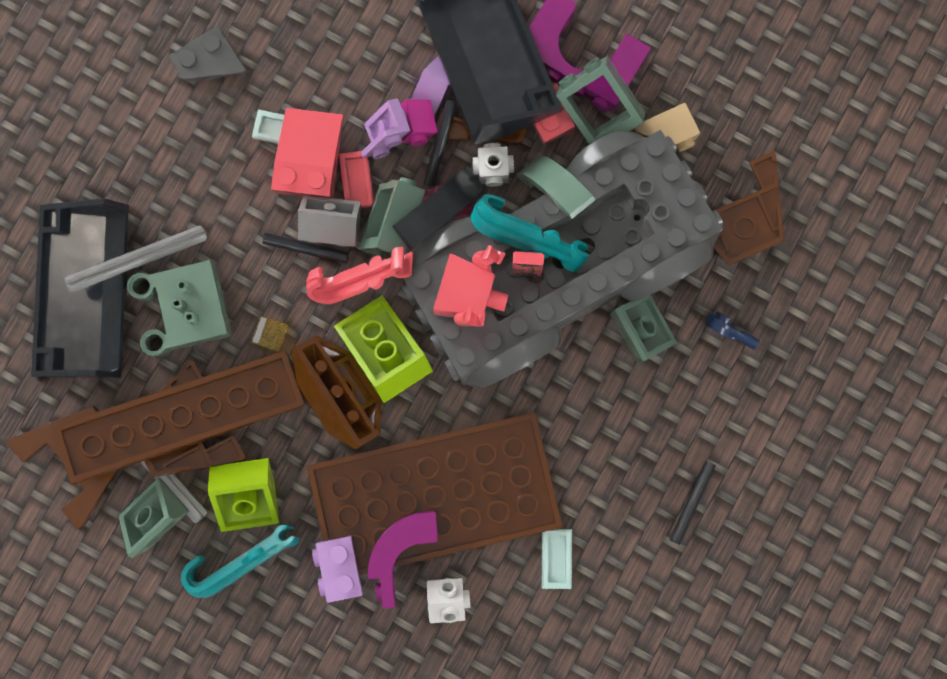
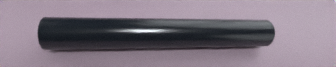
[424,100,458,186]
[262,233,349,264]
[669,461,716,545]

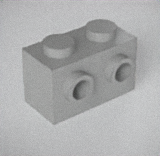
[298,195,361,247]

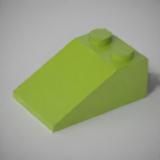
[334,295,433,403]

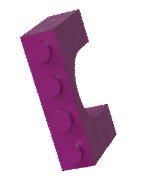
[529,0,651,113]

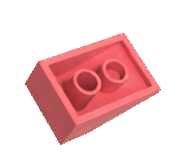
[271,108,344,198]

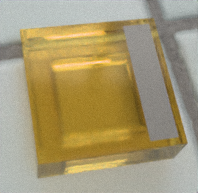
[251,315,289,352]

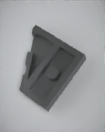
[169,25,248,82]

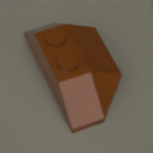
[292,335,381,449]

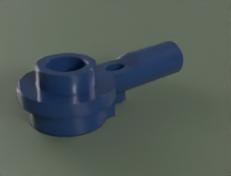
[705,311,760,349]

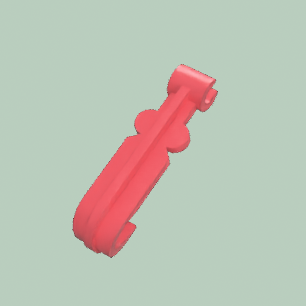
[306,247,413,304]

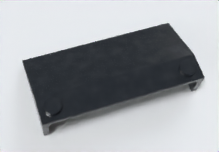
[417,0,563,145]
[31,198,129,378]

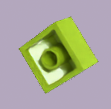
[208,458,279,532]

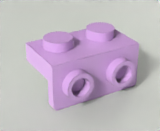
[361,98,411,159]
[312,536,363,603]

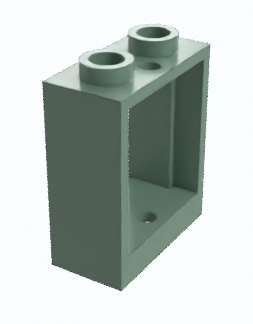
[556,55,645,145]
[359,177,425,259]

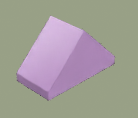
[411,55,452,118]

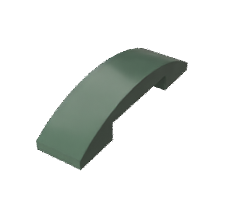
[516,155,596,219]

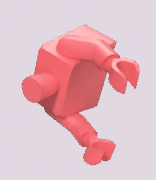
[433,245,509,327]

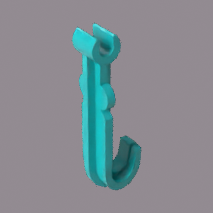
[471,194,589,272]
[181,525,300,598]

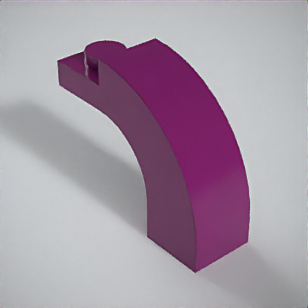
[368,510,439,609]

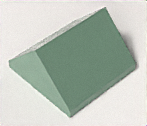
[610,295,677,364]
[119,477,189,558]

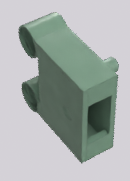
[127,260,232,358]

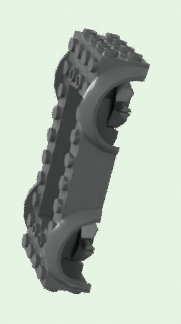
[401,130,723,389]

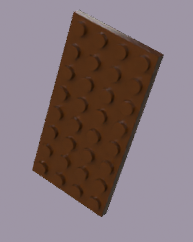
[307,412,562,575]

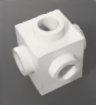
[472,143,514,187]
[427,578,470,623]

